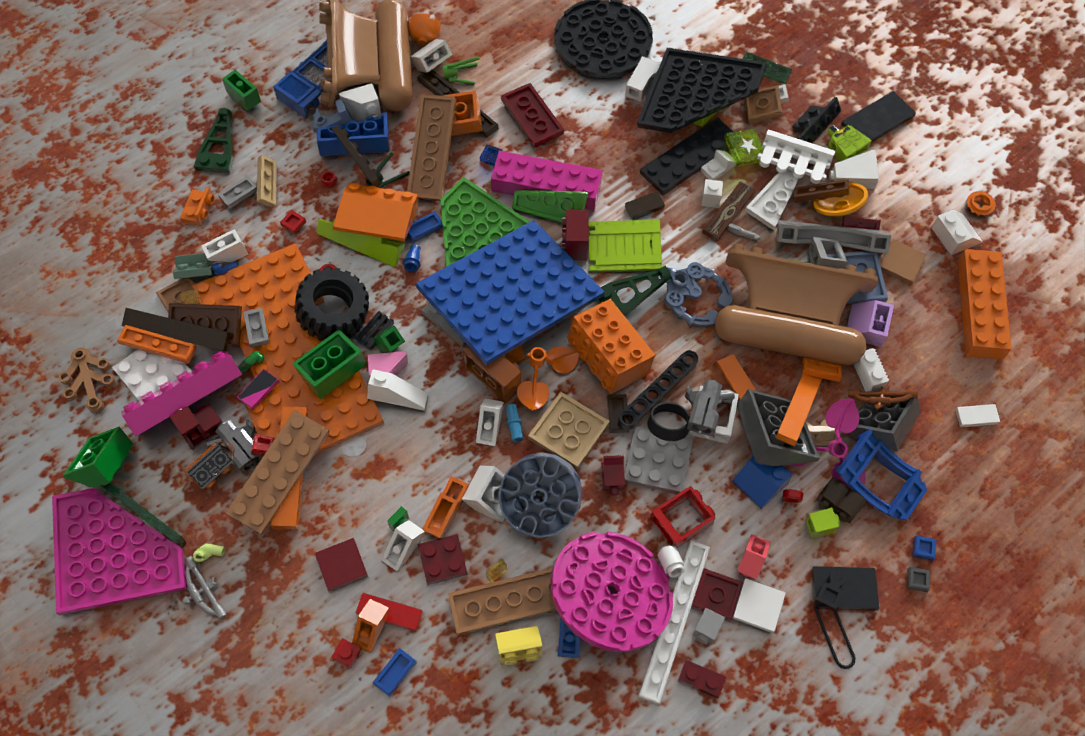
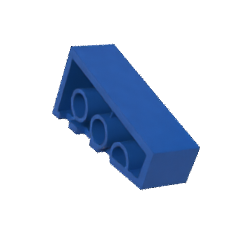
[317,112,390,156]

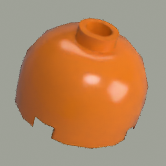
[408,13,441,46]

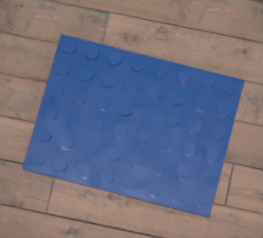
[416,220,605,365]

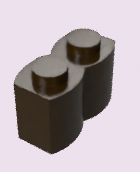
[816,477,866,523]

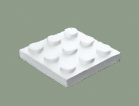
[112,350,191,401]

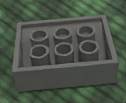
[737,389,820,466]

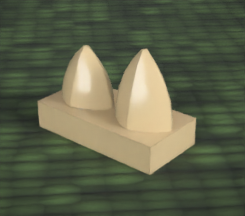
[806,419,841,446]

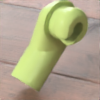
[193,544,225,562]

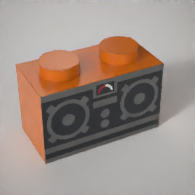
[183,443,234,489]

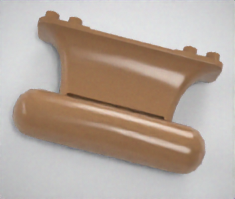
[319,0,413,112]
[715,243,878,366]

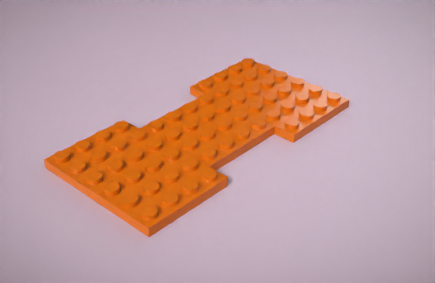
[192,243,384,454]

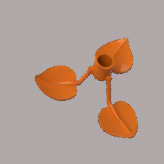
[505,346,580,411]

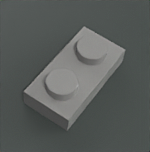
[218,175,257,209]
[243,308,270,348]

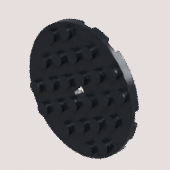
[554,0,653,78]

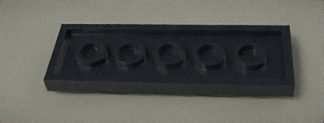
[640,117,741,195]

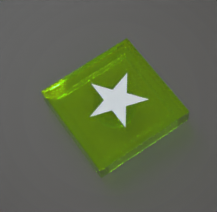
[724,129,764,166]

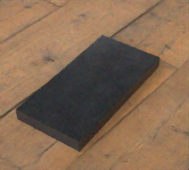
[841,91,916,142]

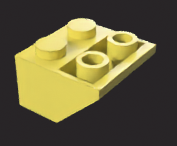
[495,626,542,666]

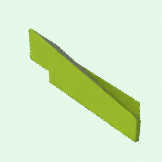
[317,219,405,267]

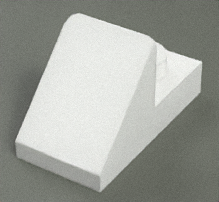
[700,150,738,180]

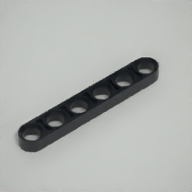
[618,350,699,430]

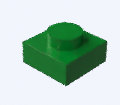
[387,506,409,531]

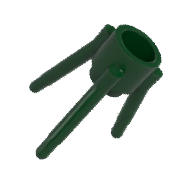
[365,152,410,188]

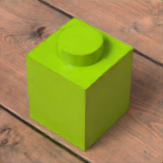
[805,508,840,539]

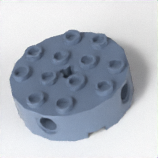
[498,452,583,538]

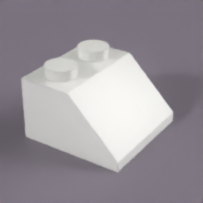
[339,84,381,122]
[931,210,982,255]
[461,466,505,522]

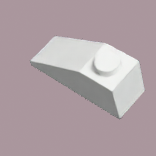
[367,369,428,411]

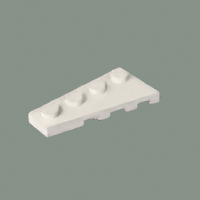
[745,169,799,230]

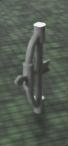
[182,556,227,620]

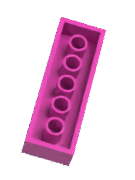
[491,151,603,211]
[121,351,242,437]

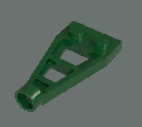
[194,108,233,173]
[599,265,672,316]

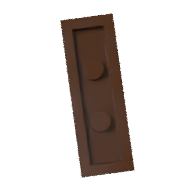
[794,179,850,203]

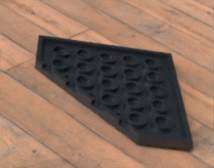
[637,47,767,133]

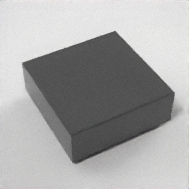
[907,567,930,592]

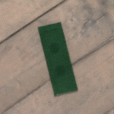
[742,51,793,84]

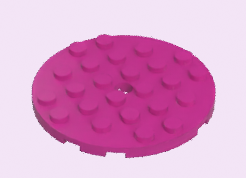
[550,531,673,652]

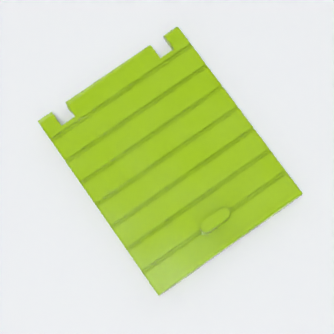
[588,219,662,273]

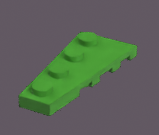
[512,190,588,223]

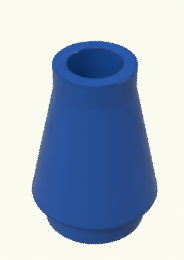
[403,244,421,272]

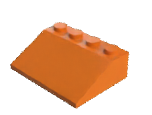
[333,183,418,241]

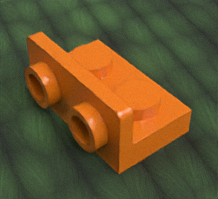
[180,187,214,226]

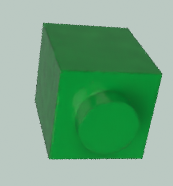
[373,326,405,353]

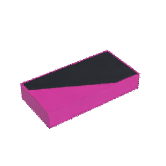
[237,369,279,410]

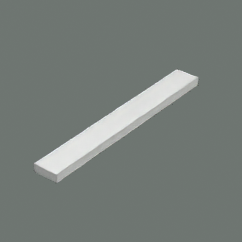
[638,540,710,705]

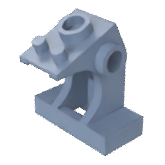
[312,99,354,134]

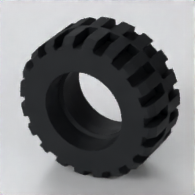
[295,267,369,341]

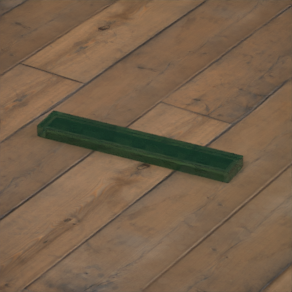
[99,483,186,549]

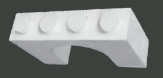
[625,56,660,102]

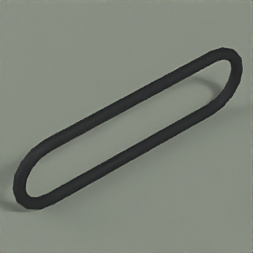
[814,605,856,669]

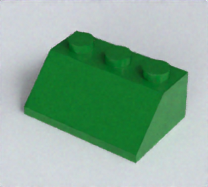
[292,330,367,399]
[62,426,133,488]

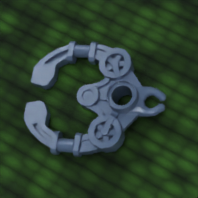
[660,262,732,327]

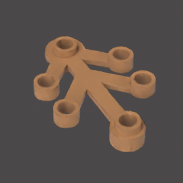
[58,347,115,414]

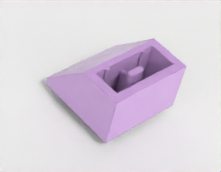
[847,300,894,347]

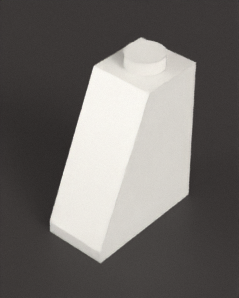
[829,150,879,189]

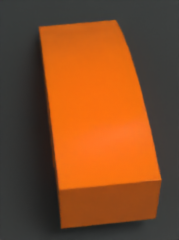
[422,476,469,539]

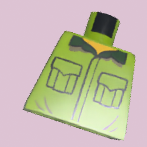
[827,125,871,162]

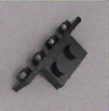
[792,97,841,143]

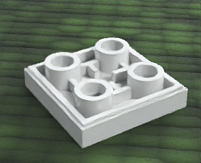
[733,578,786,633]

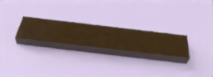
[417,70,499,138]
[121,308,230,351]

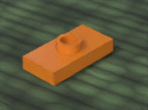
[802,357,842,382]

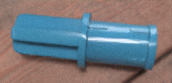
[505,404,524,443]

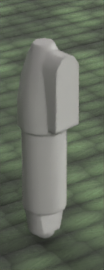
[727,224,760,241]

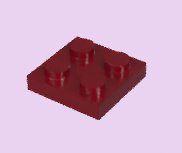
[418,534,468,585]

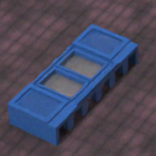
[273,39,328,118]

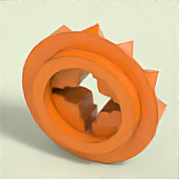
[966,191,996,217]

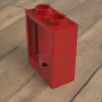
[650,486,716,548]

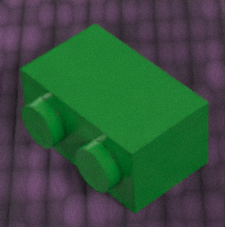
[222,70,261,111]

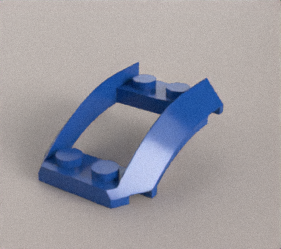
[835,429,927,520]

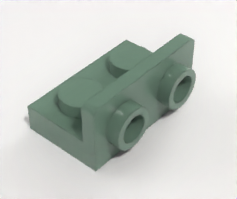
[173,253,214,279]

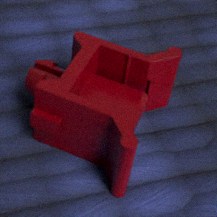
[601,455,625,495]

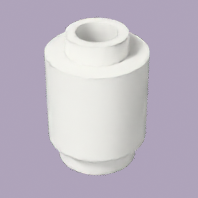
[658,545,684,578]

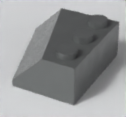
[847,389,921,451]

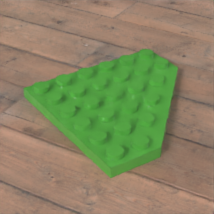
[440,177,530,267]

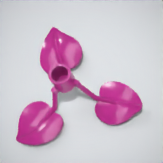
[789,398,865,488]

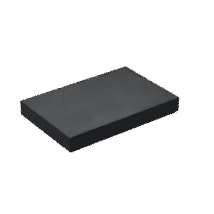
[812,566,879,611]

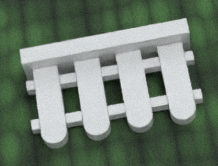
[757,130,835,184]

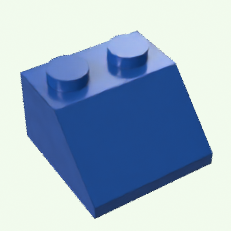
[732,456,792,509]

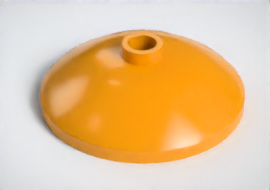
[813,182,868,217]

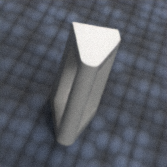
[807,237,848,269]

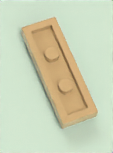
[257,155,277,208]

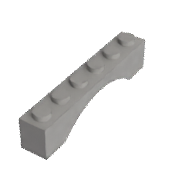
[776,220,891,253]

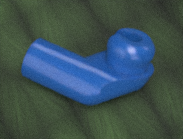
[212,261,238,276]

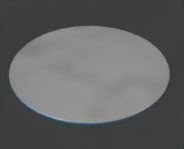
[341,434,366,457]

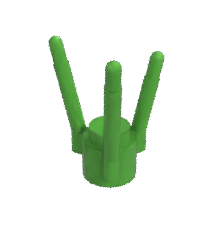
[443,57,480,85]

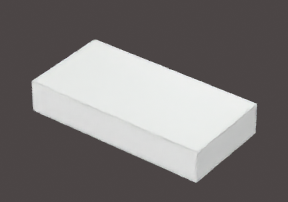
[955,404,1000,427]

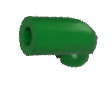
[238,351,264,374]

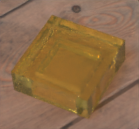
[486,559,507,582]

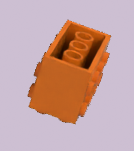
[567,299,655,394]

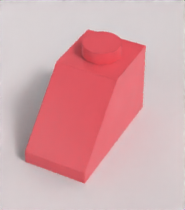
[737,534,771,579]

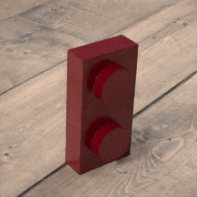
[842,216,881,230]
[678,660,726,699]

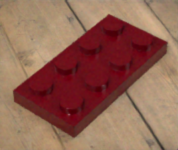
[501,83,564,148]

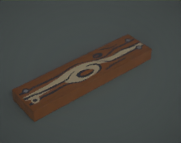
[702,181,755,241]

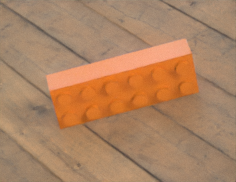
[958,249,1012,360]

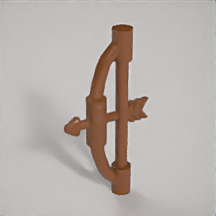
[848,386,919,410]

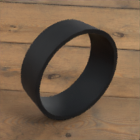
[647,402,690,441]

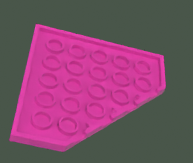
[52,488,187,615]

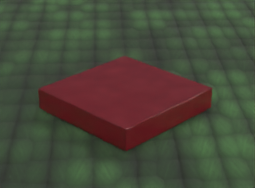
[315,538,368,592]
[691,568,744,623]

